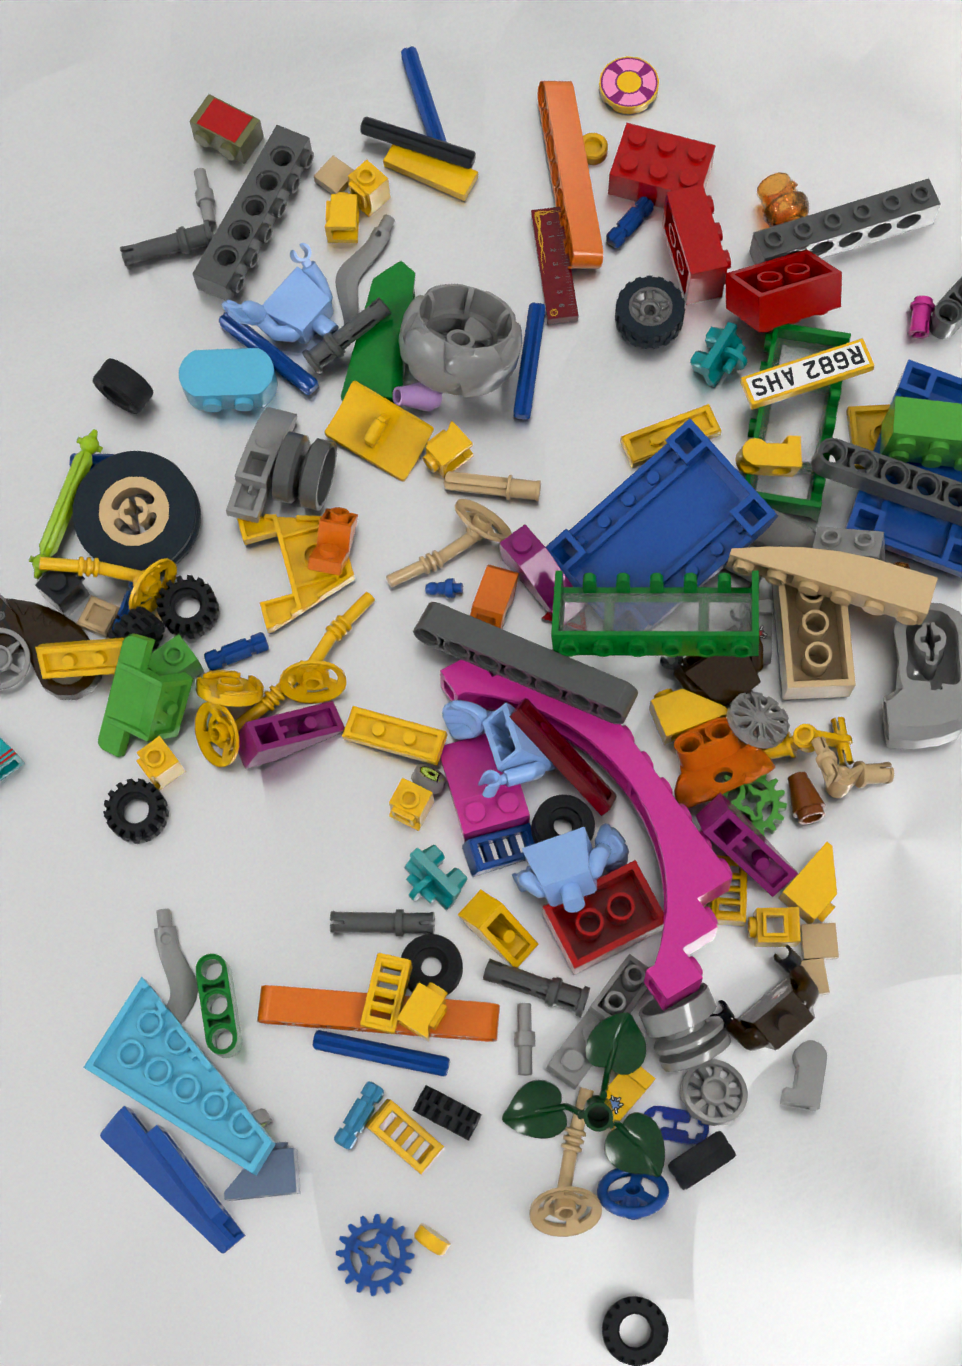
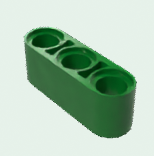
[196,954,242,1058]

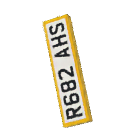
[740,338,875,410]

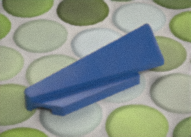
[100,1106,246,1253]

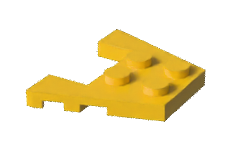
[237,514,355,633]

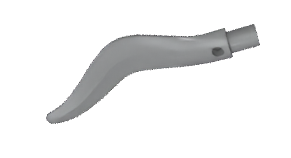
[335,214,395,325]
[154,909,198,1024]

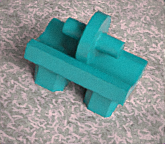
[690,322,748,387]
[404,845,468,911]

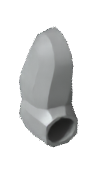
[883,603,962,749]

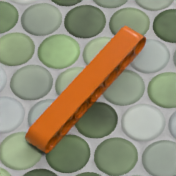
[537,81,603,269]
[257,985,500,1042]

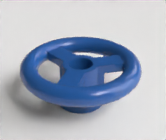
[597,1168,669,1220]

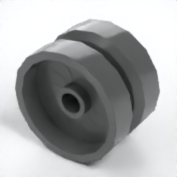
[272,431,337,511]

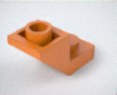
[308,507,358,575]
[470,564,519,629]

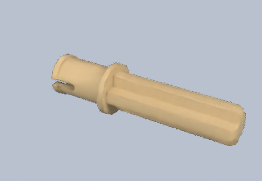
[444,471,541,501]

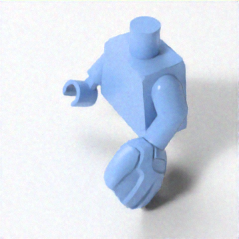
[221,243,339,344]
[442,700,556,798]
[512,823,629,913]

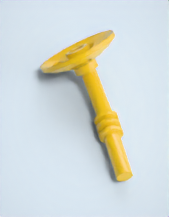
[39,556,177,612]
[279,592,375,704]
[195,660,303,767]

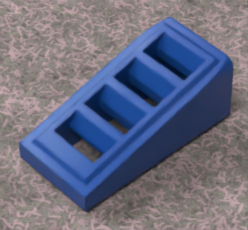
[462,823,535,877]

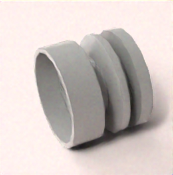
[638,983,731,1072]

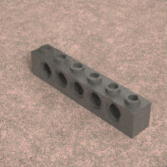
[192,125,314,301]
[749,178,941,264]

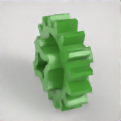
[722,774,787,837]

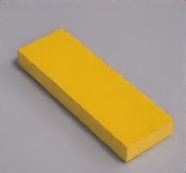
[383,144,478,201]
[620,404,721,468]
[35,637,126,679]
[342,706,448,765]

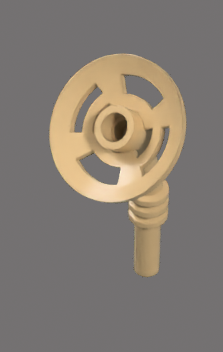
[386,499,512,588]
[529,1087,602,1237]

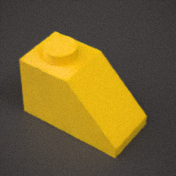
[649,688,727,745]
[778,842,837,924]
[458,889,539,968]

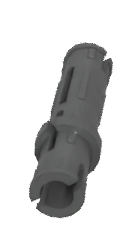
[330,909,435,936]

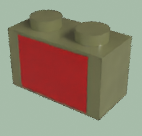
[189,94,264,164]

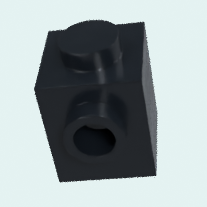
[35,571,90,617]

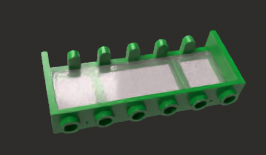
[744,324,851,522]
[551,570,759,658]

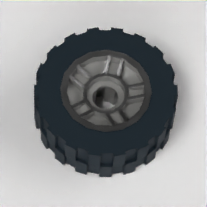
[615,275,685,349]

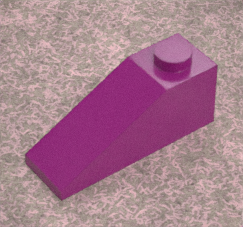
[499,524,587,627]
[238,701,345,769]
[695,792,798,897]

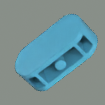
[179,348,278,413]

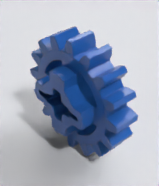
[336,1214,415,1296]

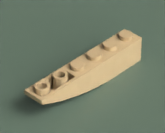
[726,546,938,625]

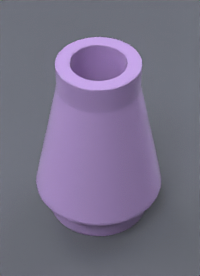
[393,382,442,412]

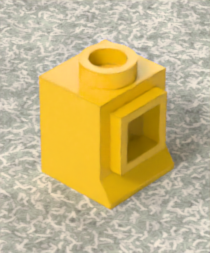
[348,160,391,217]
[325,192,360,243]
[422,421,474,478]
[136,736,186,791]
[389,777,434,831]
[748,907,801,947]
[397,982,448,1042]

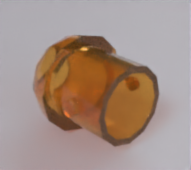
[757,172,809,227]

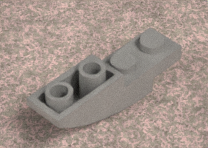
[226,407,297,523]
[546,954,649,1090]

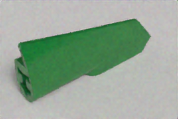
[341,261,416,407]

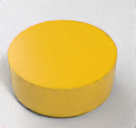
[583,133,608,165]
[414,1223,451,1256]

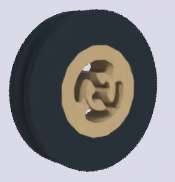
[73,451,201,573]

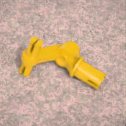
[760,717,854,766]

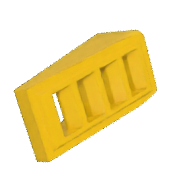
[710,855,747,927]
[360,953,412,1035]
[365,1099,444,1174]

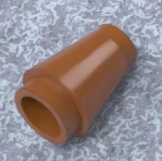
[787,772,826,825]

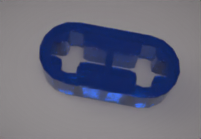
[644,1106,709,1145]

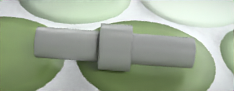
[194,168,216,227]
[514,1003,535,1076]

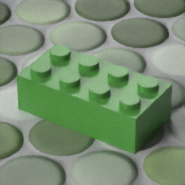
[880,396,962,471]

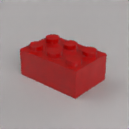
[608,122,716,209]
[662,184,731,305]
[725,249,842,332]
[542,860,664,975]

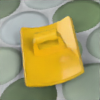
[325,381,434,482]

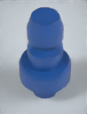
[425,578,463,598]

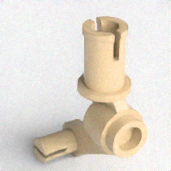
[811,736,894,798]

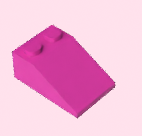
[440,734,530,842]

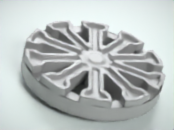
[727,692,790,749]
[680,1059,748,1126]

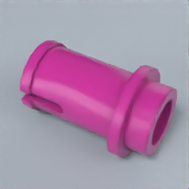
[908,296,935,339]

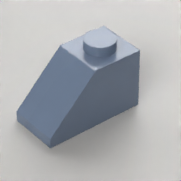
[224,1142,301,1201]

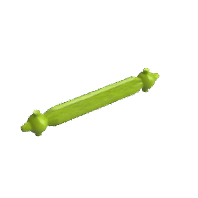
[29,429,103,579]

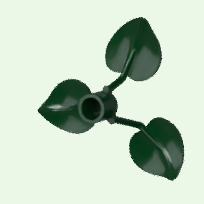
[502,1012,665,1177]

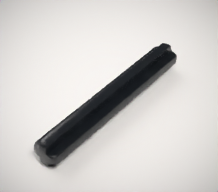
[360,117,476,169]

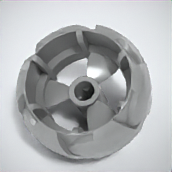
[399,284,522,397]

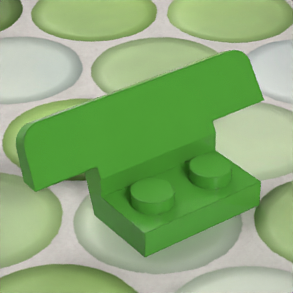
[98,633,193,757]

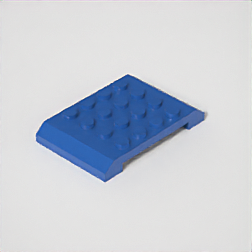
[845,359,962,578]
[546,418,778,631]

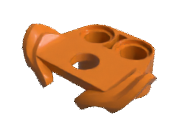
[674,717,776,809]

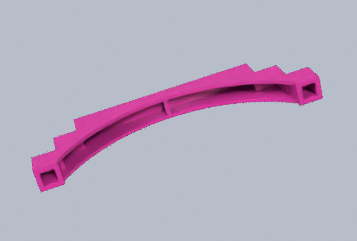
[440,660,733,1011]

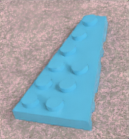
[83,977,276,1176]

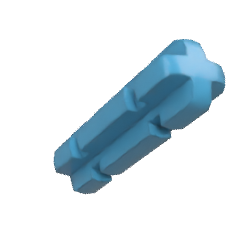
[334,1081,384,1150]

